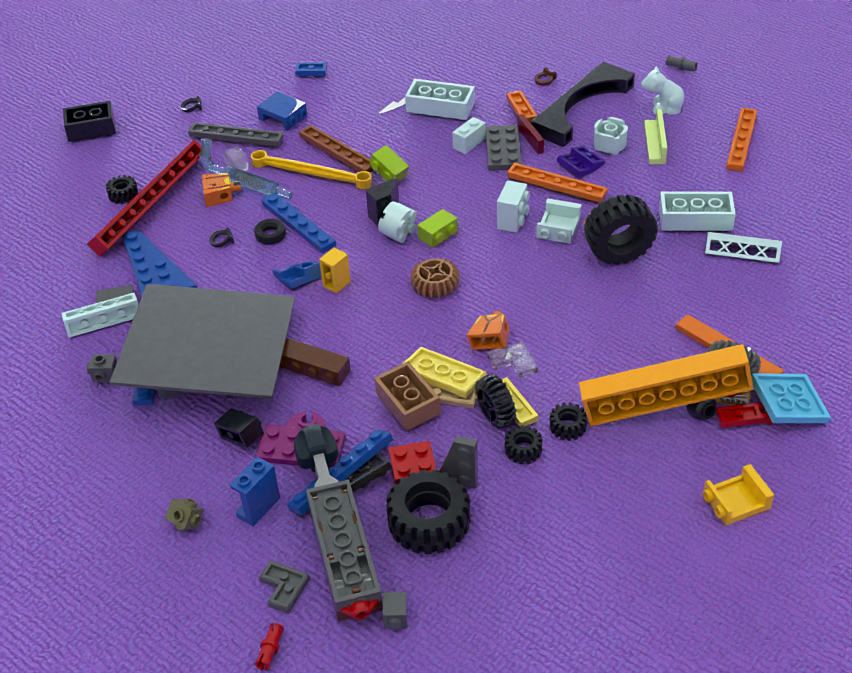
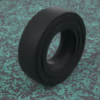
[254,219,286,245]

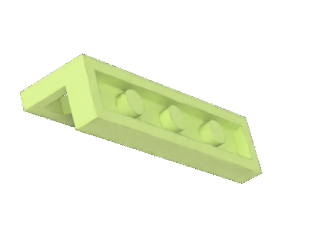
[644,109,667,164]

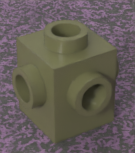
[165,498,204,531]

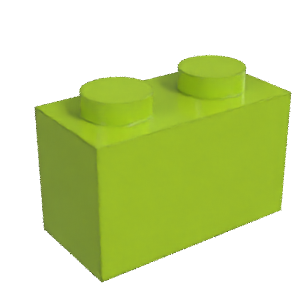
[369,145,409,182]
[417,209,458,248]

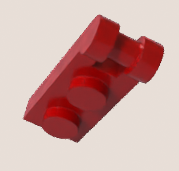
[716,402,775,428]

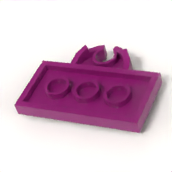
[256,412,346,468]

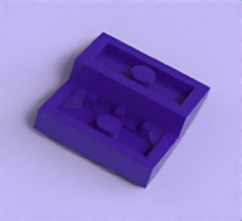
[557,145,605,177]

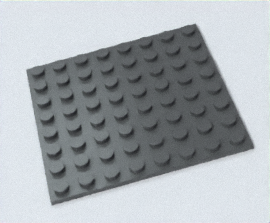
[110,284,295,399]

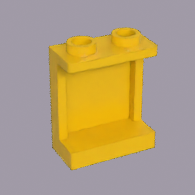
[702,464,774,525]

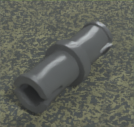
[666,55,698,72]

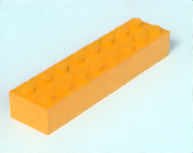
[579,344,754,426]

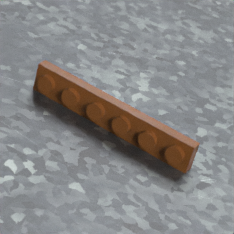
[299,125,374,173]

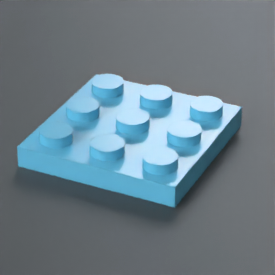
[751,373,831,423]

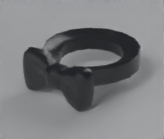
[181,96,202,112]
[209,227,235,247]

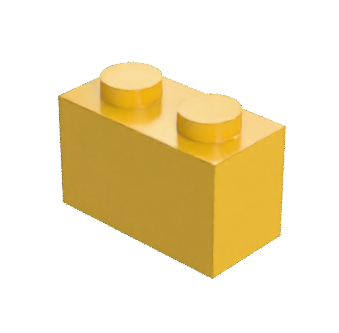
[319,248,351,293]

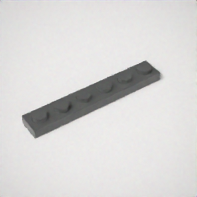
[188,122,284,147]

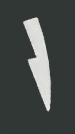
[379,98,406,113]

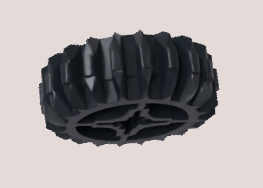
[475,374,516,429]

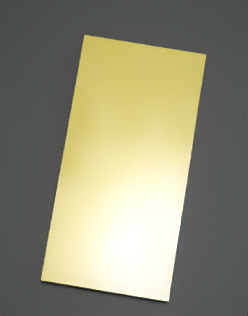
[404,347,487,398]

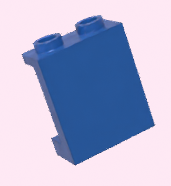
[230,457,280,526]

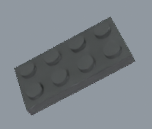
[486,125,522,171]

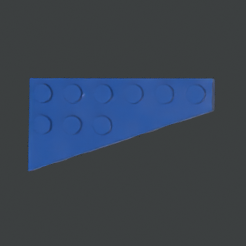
[122,230,197,295]

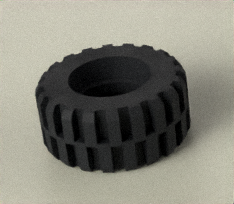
[584,194,658,265]
[386,469,471,554]

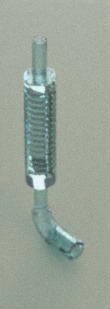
[199,139,293,199]

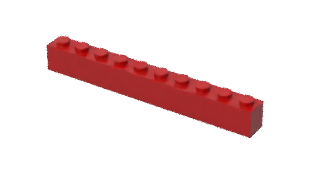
[87,139,206,256]

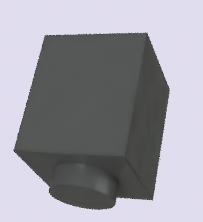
[383,591,408,630]

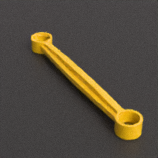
[251,150,372,189]

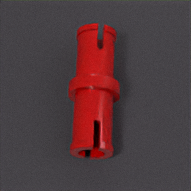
[255,623,284,671]

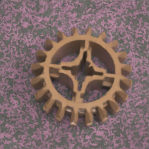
[410,257,460,299]

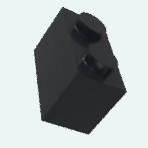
[214,408,264,448]

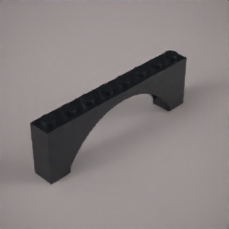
[531,62,635,147]

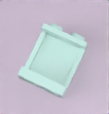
[536,198,581,244]

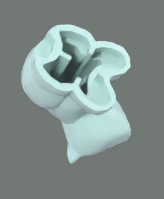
[641,66,684,115]

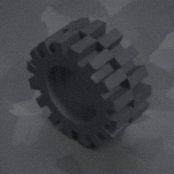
[106,175,138,204]
[550,402,587,441]
[505,425,542,464]

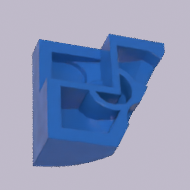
[272,261,322,289]

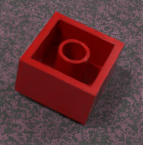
[388,441,437,485]

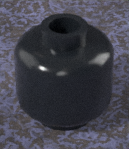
[686,399,717,420]

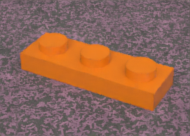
[506,90,537,123]

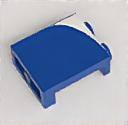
[257,91,307,131]

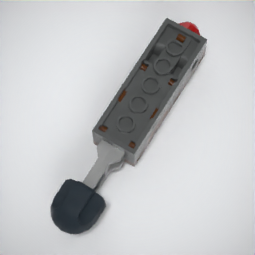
[294,424,383,621]

